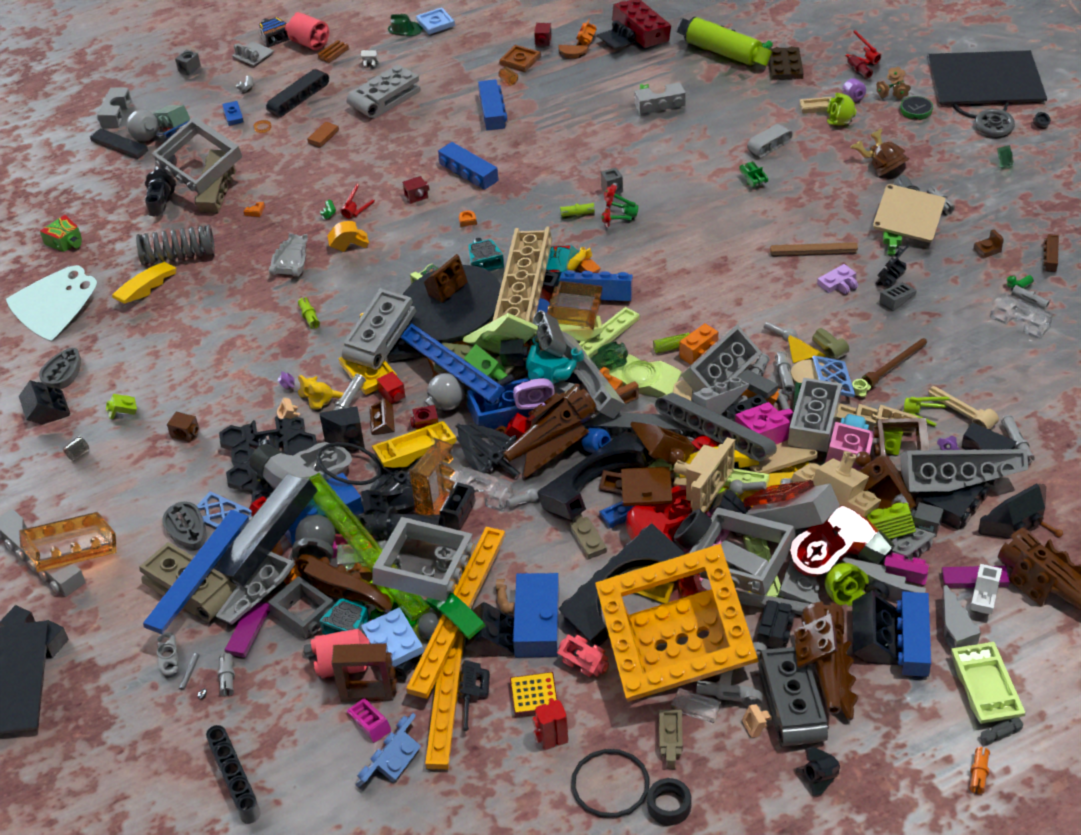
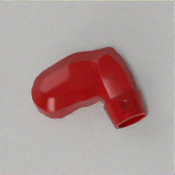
[626,485,707,543]

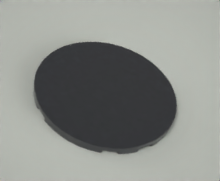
[402,265,501,344]

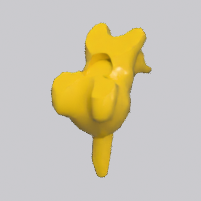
[298,375,344,410]

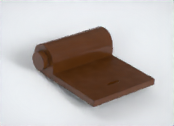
[621,466,674,506]

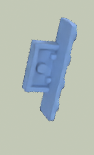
[355,713,421,788]

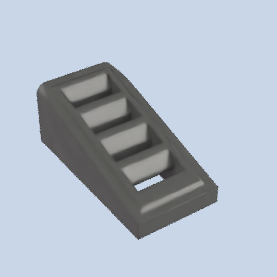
[879,282,917,310]

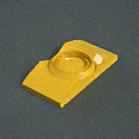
[372,421,457,467]

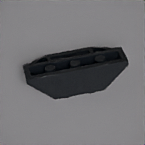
[978,483,1047,539]

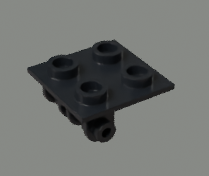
[596,20,636,49]
[875,244,909,287]

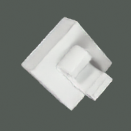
[361,50,379,68]

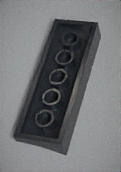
[214,474,318,587]

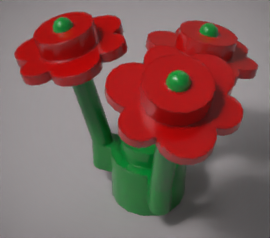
[601,184,639,228]

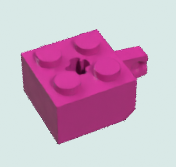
[735,402,794,444]

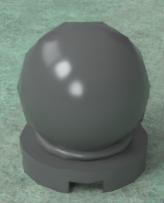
[292,514,336,563]

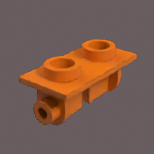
[576,18,597,46]

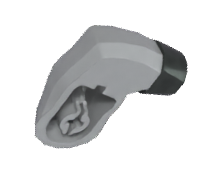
[249,442,352,490]

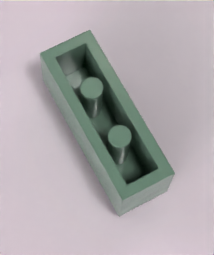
[152,105,191,128]

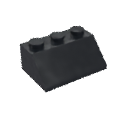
[852,590,901,665]

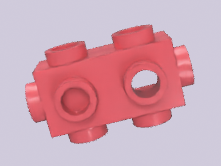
[557,634,609,678]

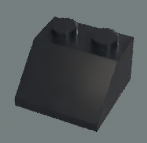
[319,406,365,452]

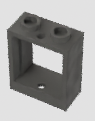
[268,576,334,640]

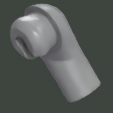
[236,76,253,92]

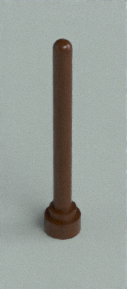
[862,338,927,388]

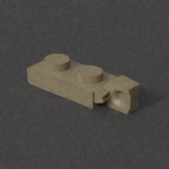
[570,514,607,559]
[659,710,683,769]

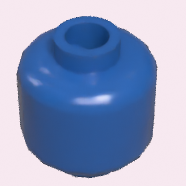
[582,428,611,453]

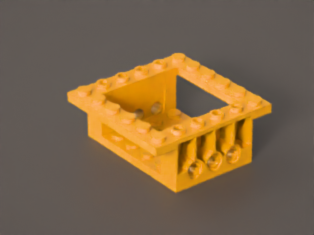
[595,544,759,702]

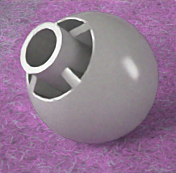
[126,110,159,141]
[425,373,465,411]

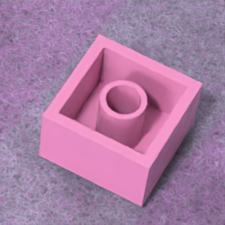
[825,422,873,471]

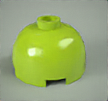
[827,93,856,126]
[824,563,869,606]

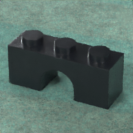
[0,605,69,658]

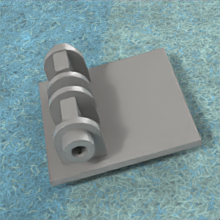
[232,41,274,66]
[890,528,936,560]

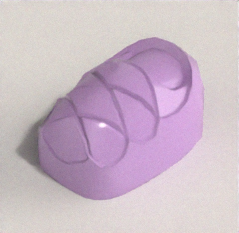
[514,378,555,409]

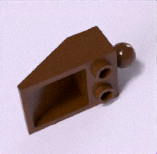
[630,421,695,465]
[855,451,916,510]

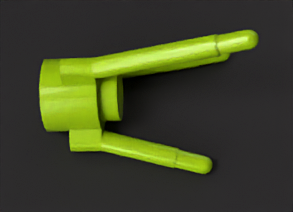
[903,397,950,427]

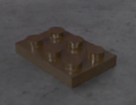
[769,46,804,80]

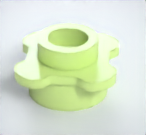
[852,379,871,397]

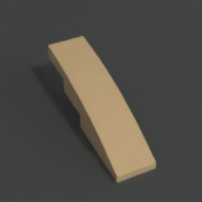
[835,404,917,432]

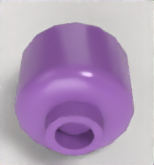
[842,78,866,102]

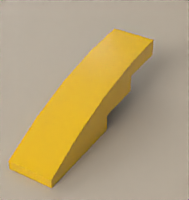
[112,262,176,304]

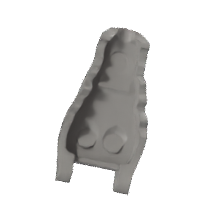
[269,233,308,277]

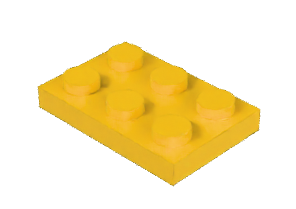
[338,357,397,395]

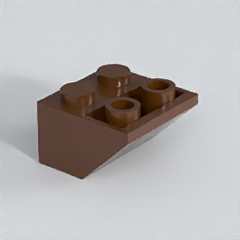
[424,254,468,303]

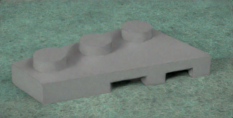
[778,557,820,604]

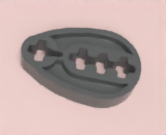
[39,348,81,389]
[162,501,206,550]

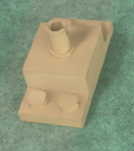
[674,437,735,513]
[791,451,881,517]

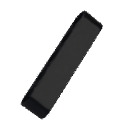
[266,69,330,117]
[206,725,261,824]

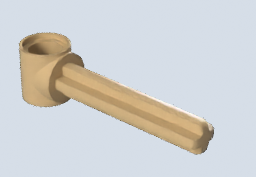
[928,386,999,430]

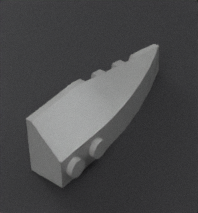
[900,449,1028,492]

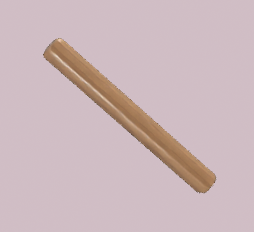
[770,242,858,256]

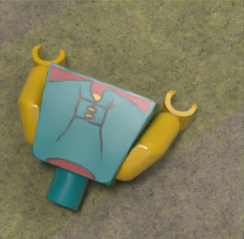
[546,245,592,287]

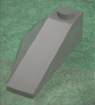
[216,552,295,625]

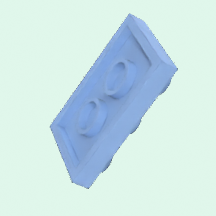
[361,607,424,666]

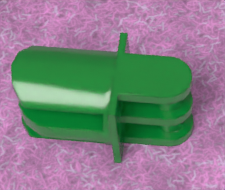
[739,161,768,187]

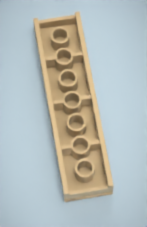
[493,227,553,324]

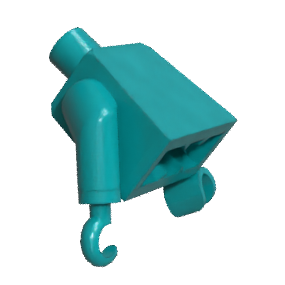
[526,335,584,384]

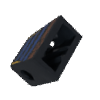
[259,17,290,48]

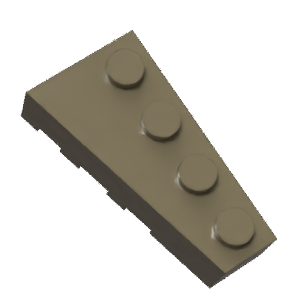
[194,150,236,213]

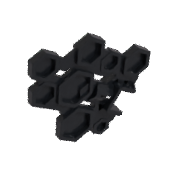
[219,416,317,502]

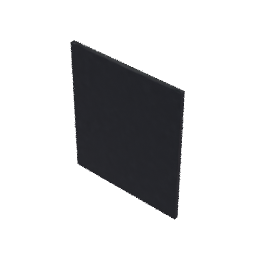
[927,50,1047,105]
[0,620,49,734]

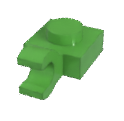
[883,231,902,255]

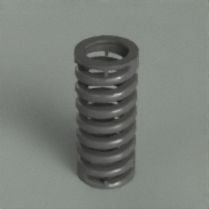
[136,224,215,265]

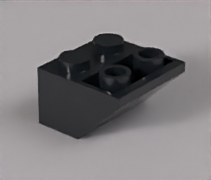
[19,380,70,425]
[465,602,515,656]

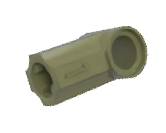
[812,328,849,360]

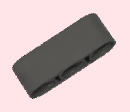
[533,310,566,358]

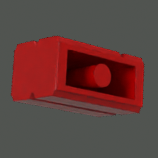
[532,700,569,750]

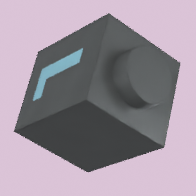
[911,502,943,537]

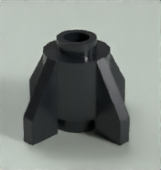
[795,747,840,796]

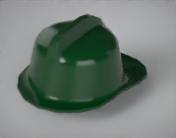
[388,14,423,36]

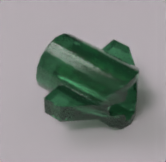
[997,145,1014,168]

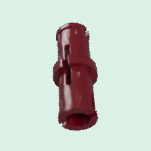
[847,54,873,79]

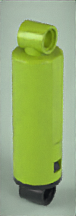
[675,16,772,66]

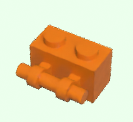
[679,323,719,365]

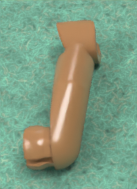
[496,579,515,615]

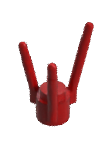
[845,30,882,65]
[340,184,375,218]

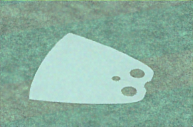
[6,265,97,341]

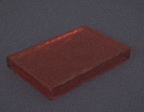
[743,479,815,507]

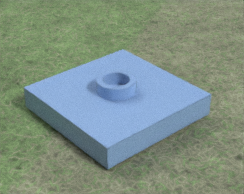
[416,8,455,35]

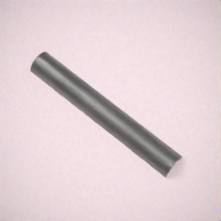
[179,653,200,690]

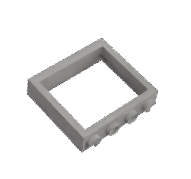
[152,116,243,194]
[690,507,796,595]
[372,517,474,602]

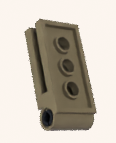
[139,542,236,622]

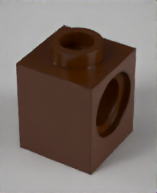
[167,411,199,442]

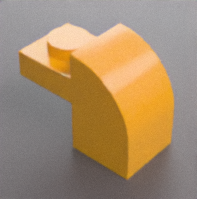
[327,221,369,252]

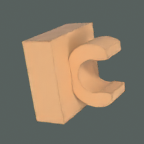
[276,398,300,419]
[742,704,772,738]

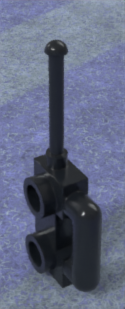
[459,660,490,731]

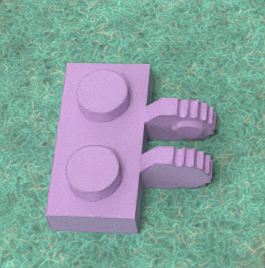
[817,264,858,294]

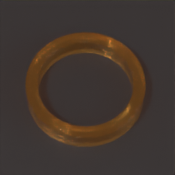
[254,120,272,133]

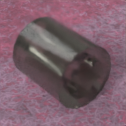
[63,436,89,461]

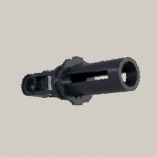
[145,155,177,217]
[337,506,445,542]

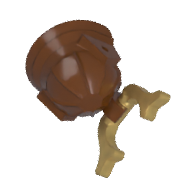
[850,128,910,176]

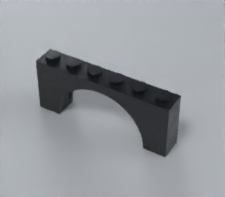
[914,423,1017,530]
[537,431,657,520]
[558,523,686,646]

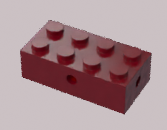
[612,0,671,48]

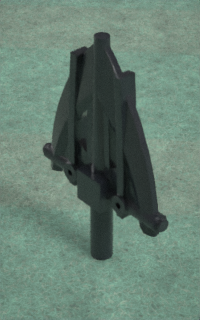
[455,421,521,480]
[363,459,425,515]

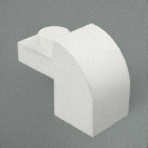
[970,564,1002,615]

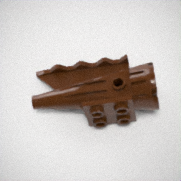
[503,384,599,478]
[998,528,1081,610]
[794,602,859,721]

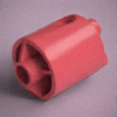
[285,12,329,50]
[311,629,370,679]

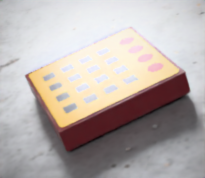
[510,672,557,718]

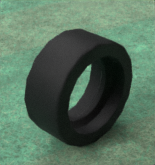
[674,509,712,549]
[647,778,692,826]

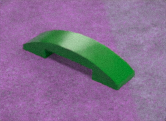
[424,592,485,639]

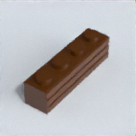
[1043,234,1059,272]

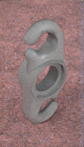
[157,632,178,676]

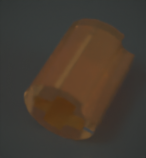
[498,66,518,85]

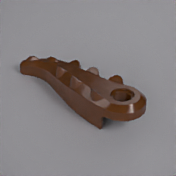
[295,554,392,613]

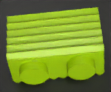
[867,503,916,539]

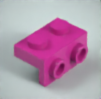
[884,553,930,585]

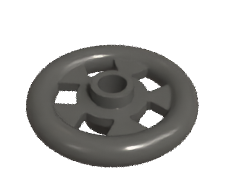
[975,109,1015,136]

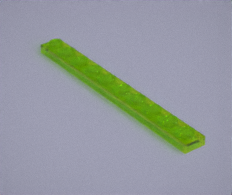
[307,473,430,621]

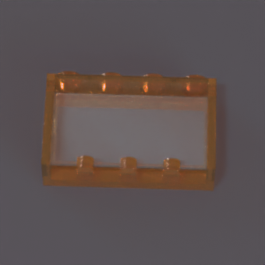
[547,281,602,331]
[409,437,455,515]
[19,512,117,573]

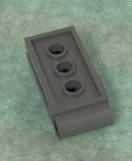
[758,647,828,746]

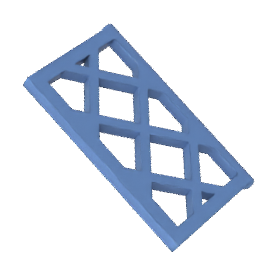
[812,356,855,398]
[197,491,252,529]

